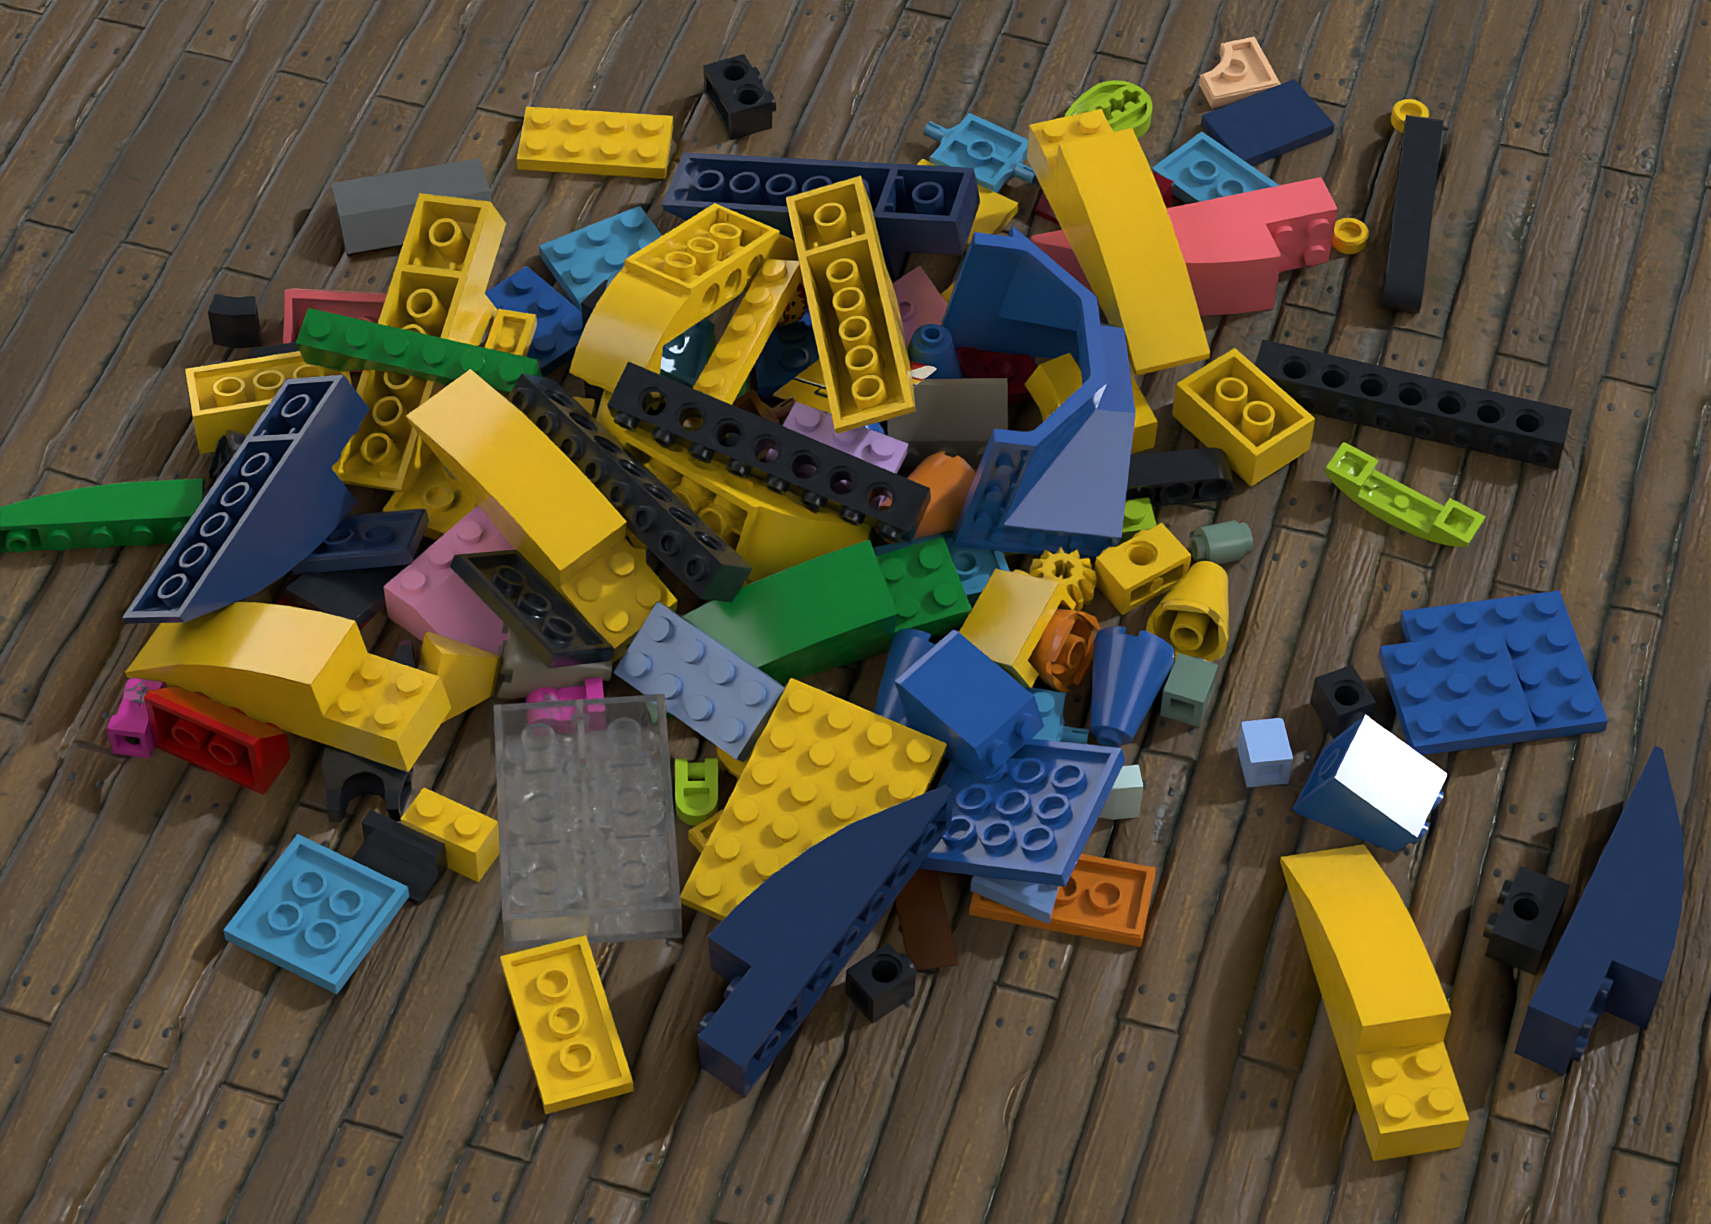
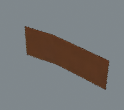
[895,869,959,971]

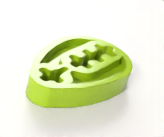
[1064,80,1153,139]

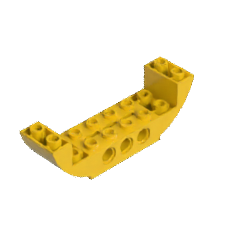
[569,203,803,393]
[596,389,872,582]

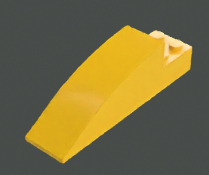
[1027,109,1210,376]
[786,176,916,434]
[332,193,506,493]
[406,369,678,663]
[125,602,451,772]
[1280,844,1469,1161]

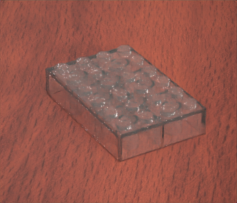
[494,694,682,949]

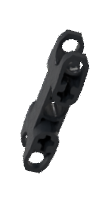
[322,640,416,822]

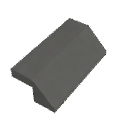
[331,158,492,255]

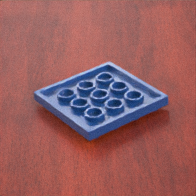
[1399,590,1608,753]
[919,739,1125,887]

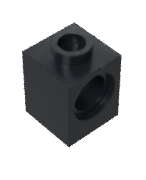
[1310,665,1376,740]
[845,943,917,1024]

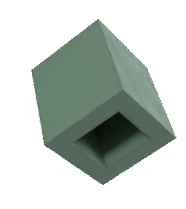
[1160,653,1218,728]

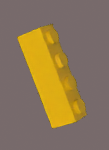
[185,351,352,454]

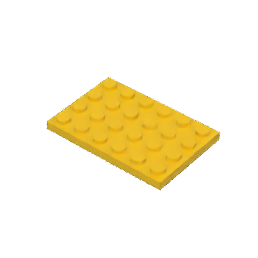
[680,678,947,921]

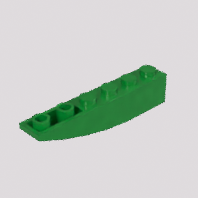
[0,478,206,553]

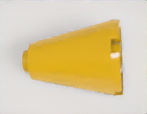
[1146,561,1229,663]

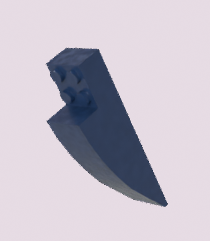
[662,152,981,283]
[122,375,370,624]
[1514,746,1684,1075]
[696,785,953,1098]

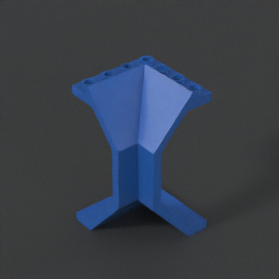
[940,226,1135,561]

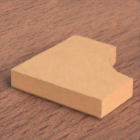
[1199,36,1280,109]

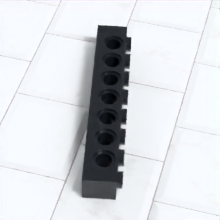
[1255,339,1572,470]
[607,361,931,543]
[507,373,753,603]

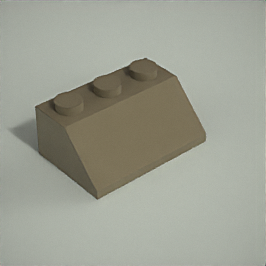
[885,378,1008,469]

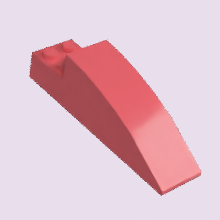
[1031,177,1338,316]

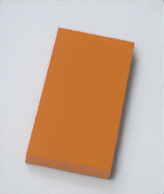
[969,854,1156,947]

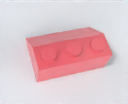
[283,288,387,372]

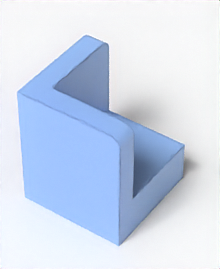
[1237,718,1293,787]

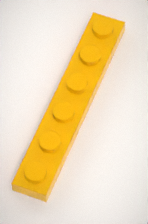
[682,259,802,431]

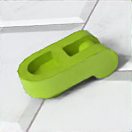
[675,758,718,826]

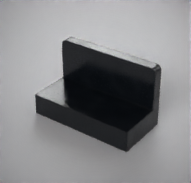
[351,810,448,905]

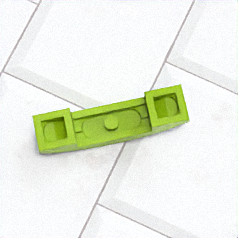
[1324,442,1486,548]

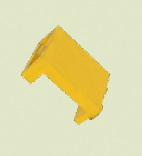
[959,569,1076,688]

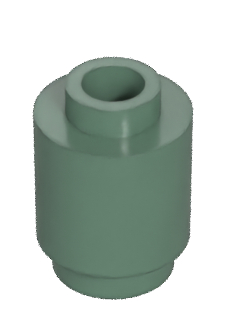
[1189,520,1253,565]

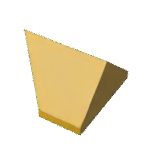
[418,631,502,724]

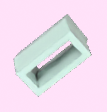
[1099,765,1143,820]

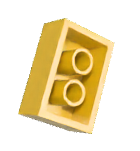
[1172,348,1315,487]

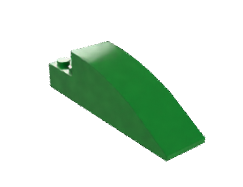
[626,537,972,723]

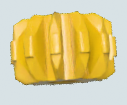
[1029,546,1097,611]

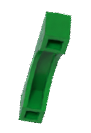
[296,308,543,399]

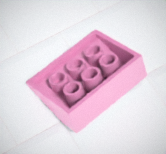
[384,505,515,655]

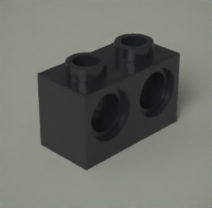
[703,54,776,140]

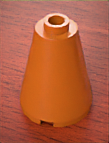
[875,451,976,544]
[1028,608,1100,693]

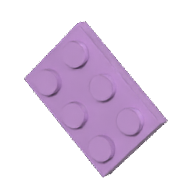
[765,402,909,511]

